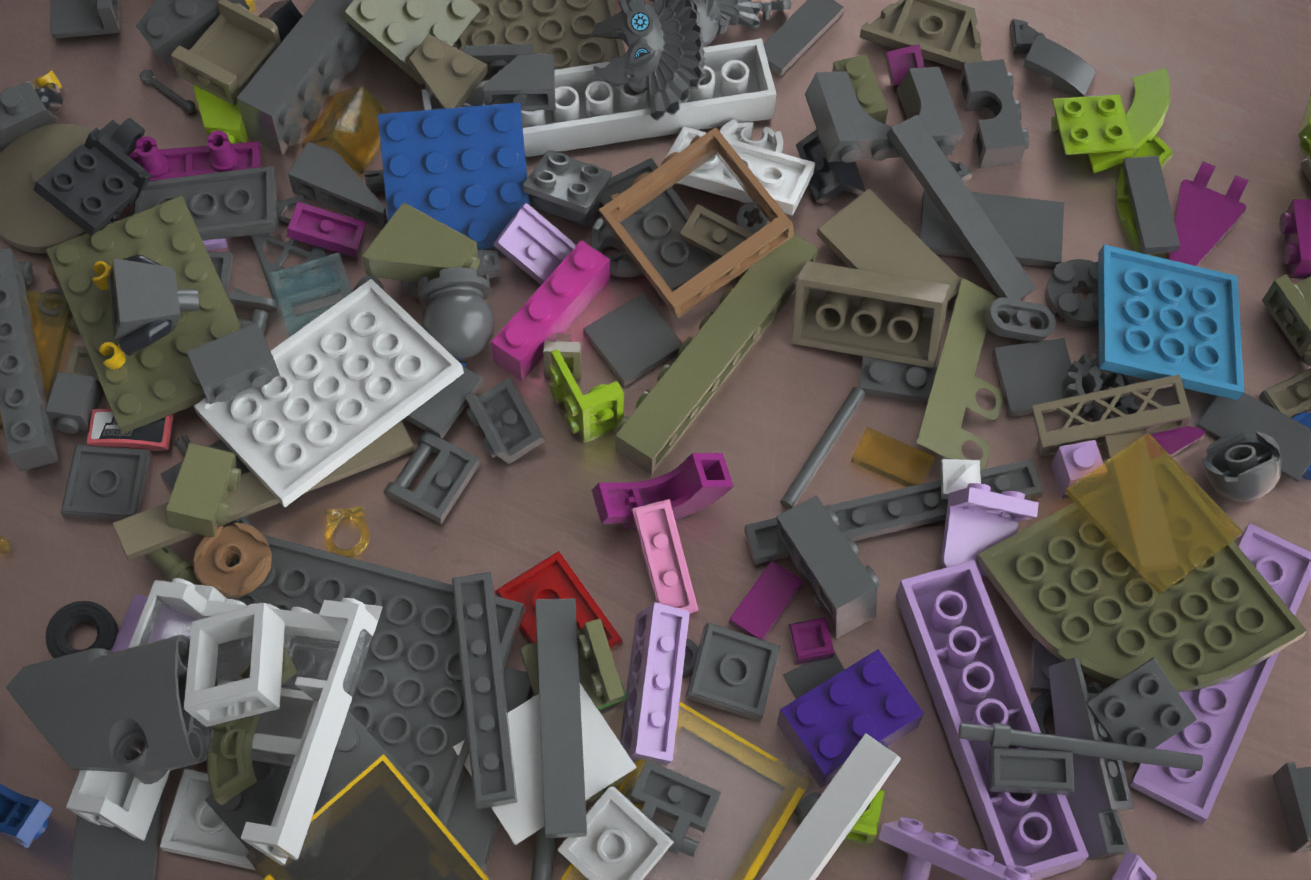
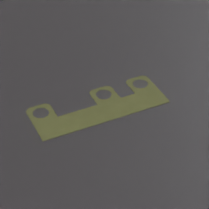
[916,278,1004,470]

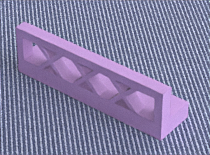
[620,602,690,765]

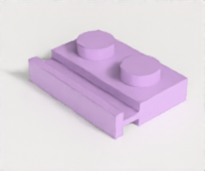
[493,203,577,285]

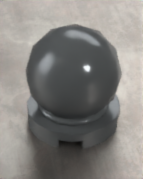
[417,267,494,361]

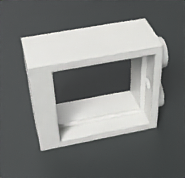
[184,603,285,727]

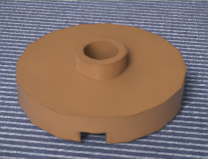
[193,523,272,598]

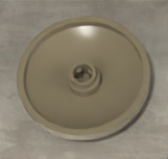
[0,123,93,254]

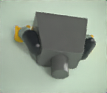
[0,70,63,153]
[92,254,199,370]

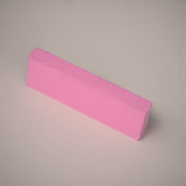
[631,499,699,613]

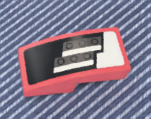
[87,409,174,452]

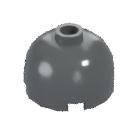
[1202,432,1282,502]

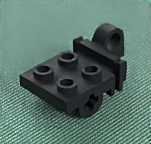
[33,118,152,236]

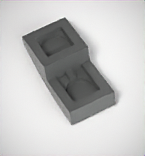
[1023,34,1096,97]

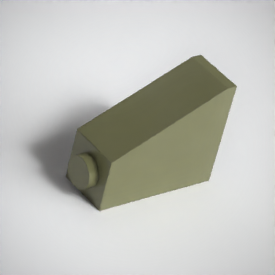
[362,202,480,282]

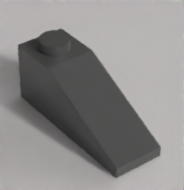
[288,142,388,230]

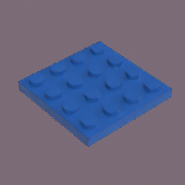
[378,102,530,250]

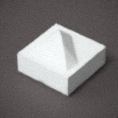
[940,459,981,499]

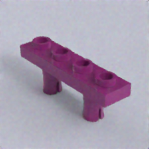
[129,131,262,181]

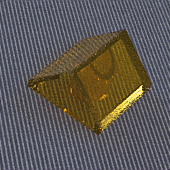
[301,86,389,174]

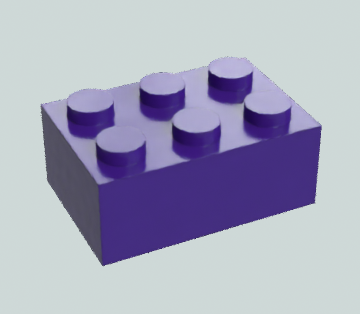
[777,649,924,788]

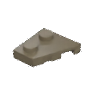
[409,34,488,109]

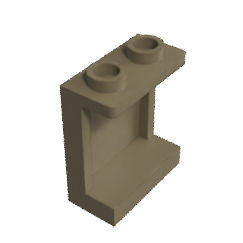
[171,0,281,106]

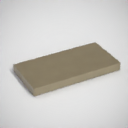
[816,189,962,305]

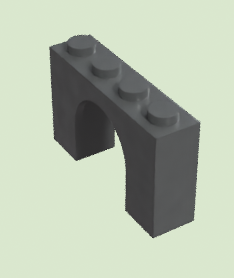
[805,67,965,163]

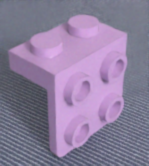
[940,483,1039,577]

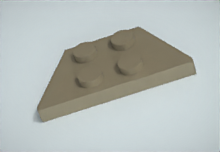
[859,0,985,70]

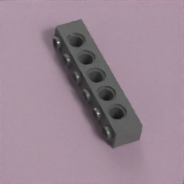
[0,248,58,471]

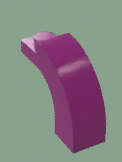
[591,453,734,530]

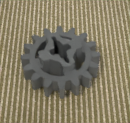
[1062,351,1141,422]

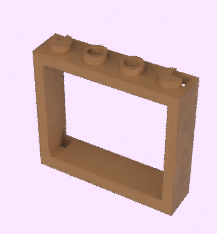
[599,127,794,319]

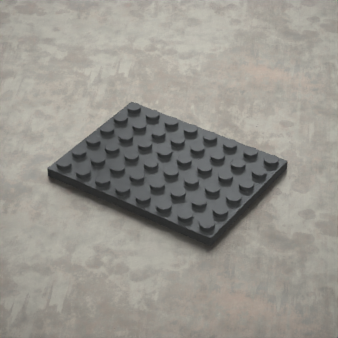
[206,534,526,827]

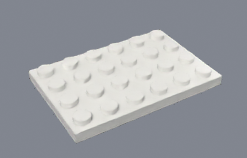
[194,279,464,507]

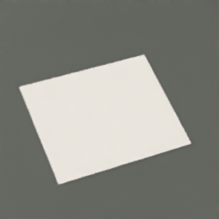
[453,684,637,845]

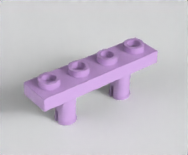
[878,817,1036,880]

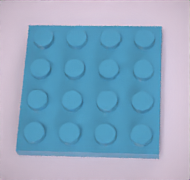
[1098,244,1244,400]

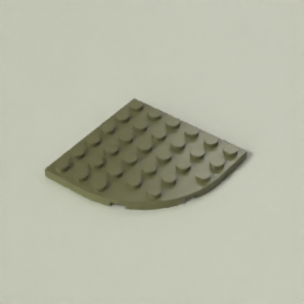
[976,455,1307,692]

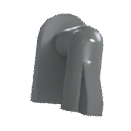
[228,287,279,334]

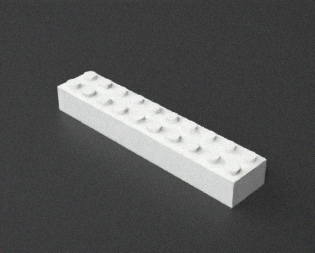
[421,38,777,157]

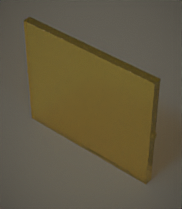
[1065,433,1243,595]

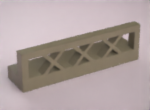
[1032,374,1191,458]

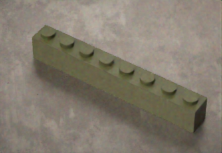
[614,233,819,475]

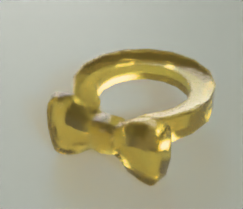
[324,506,370,558]

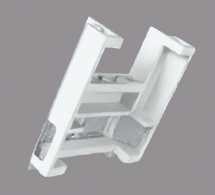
[66,578,383,866]

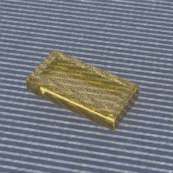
[851,427,935,487]

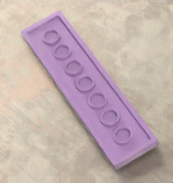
[1129,523,1311,824]

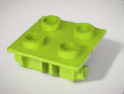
[1051,94,1134,155]

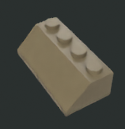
[792,261,950,368]

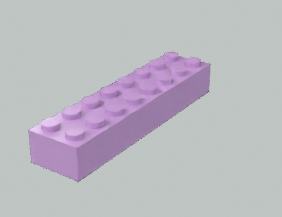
[895,560,1089,880]

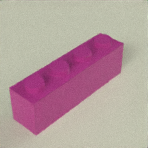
[491,240,610,381]

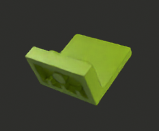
[548,349,624,443]

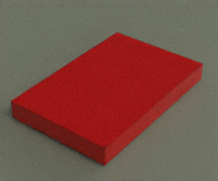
[495,551,623,652]

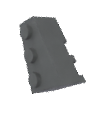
[136,0,250,67]
[776,495,880,639]

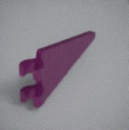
[1168,161,1249,266]

